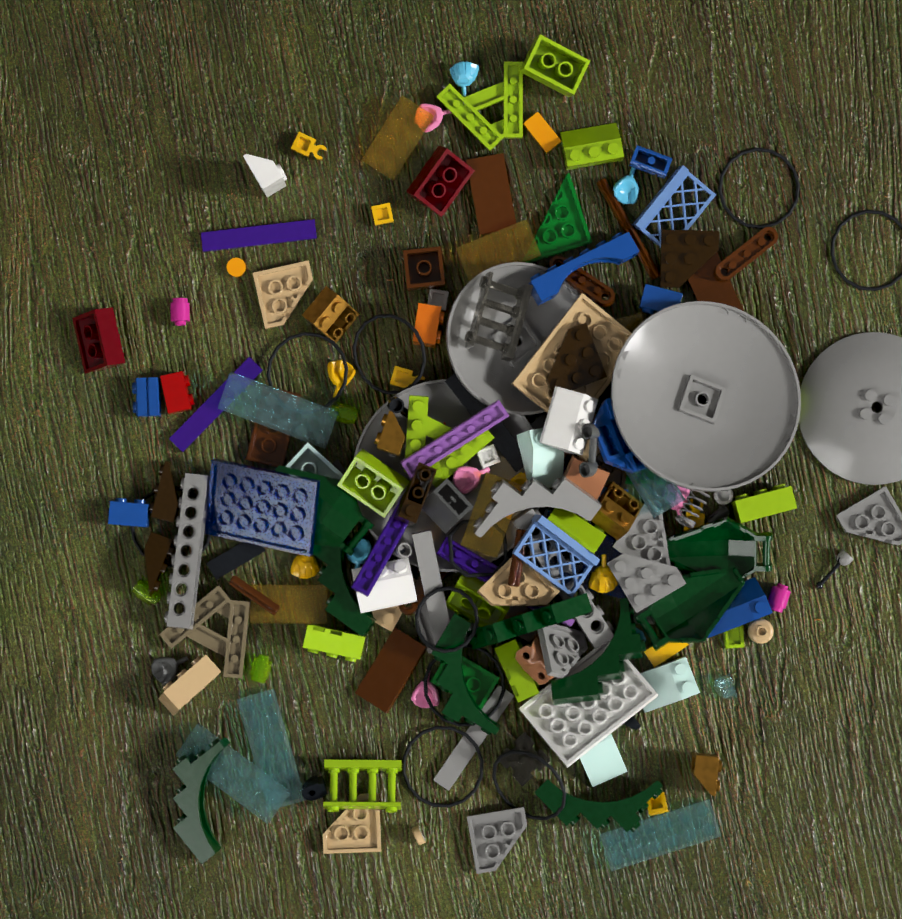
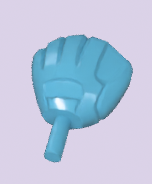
[450,61,479,97]
[613,167,639,204]
[345,538,372,569]

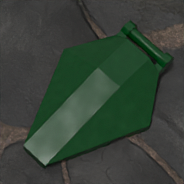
[267,465,374,556]
[666,517,772,579]
[635,567,745,651]

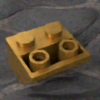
[302,286,360,343]
[374,411,406,457]
[591,482,644,541]
[691,752,722,796]

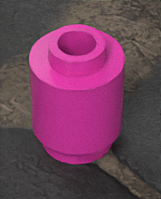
[170,298,190,326]
[768,583,791,613]

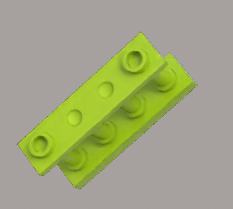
[323,759,402,813]

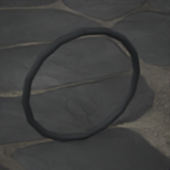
[415,586,479,653]

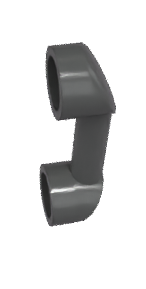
[579,423,600,478]

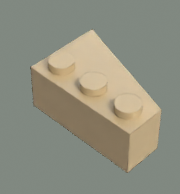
[158,655,221,716]

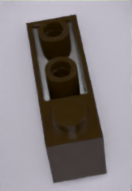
[149,461,179,523]
[394,462,437,526]
[144,532,175,597]

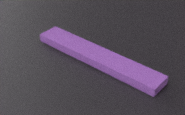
[400,399,509,478]

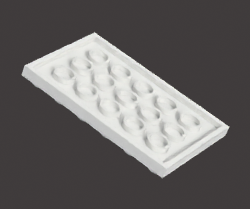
[519,640,658,768]

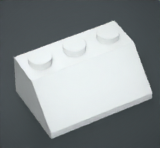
[243,154,287,197]
[539,386,598,455]
[351,558,418,613]

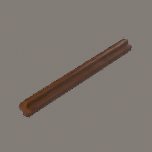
[597,178,660,280]

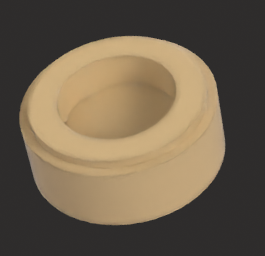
[411,825,426,845]

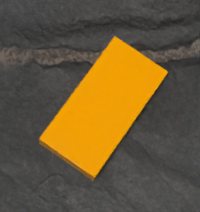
[523,112,562,154]

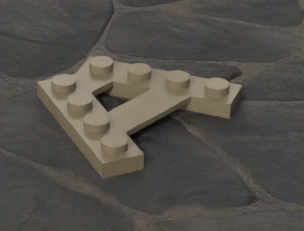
[159,585,250,679]

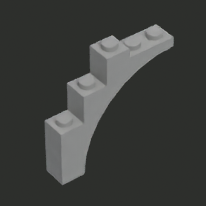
[473,475,602,538]

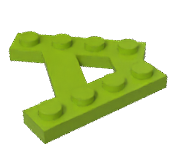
[436,61,523,151]
[404,395,495,488]

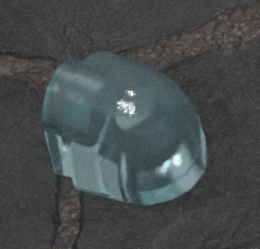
[713,674,738,700]

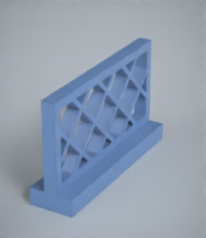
[632,165,716,248]
[512,514,600,597]

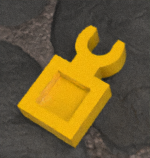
[291,132,327,160]
[390,366,425,388]
[684,499,705,531]

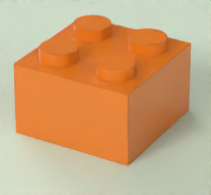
[412,303,445,348]

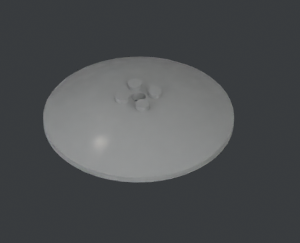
[446,262,580,415]
[799,332,902,485]

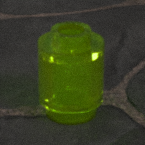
[329,402,359,425]
[132,579,161,607]
[250,654,273,683]

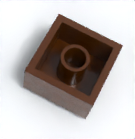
[403,246,445,291]

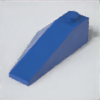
[708,577,773,638]

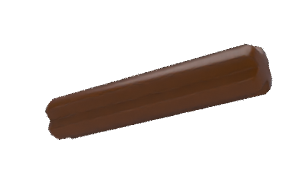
[508,529,527,587]
[228,575,280,615]

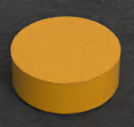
[227,258,246,277]

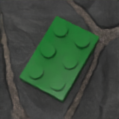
[431,656,500,709]

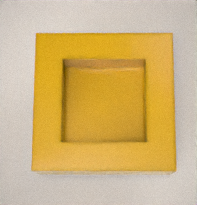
[371,203,394,226]
[647,792,669,816]

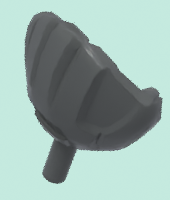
[151,656,188,685]

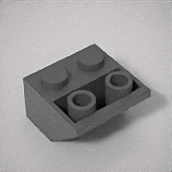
[422,479,474,534]

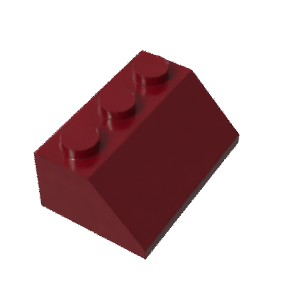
[406,146,475,217]
[72,307,125,374]

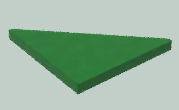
[522,173,592,263]

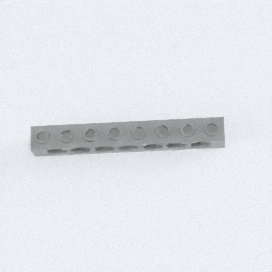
[164,473,211,630]
[510,508,614,649]

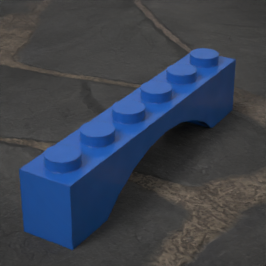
[527,232,640,306]

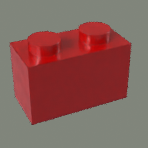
[160,371,195,415]

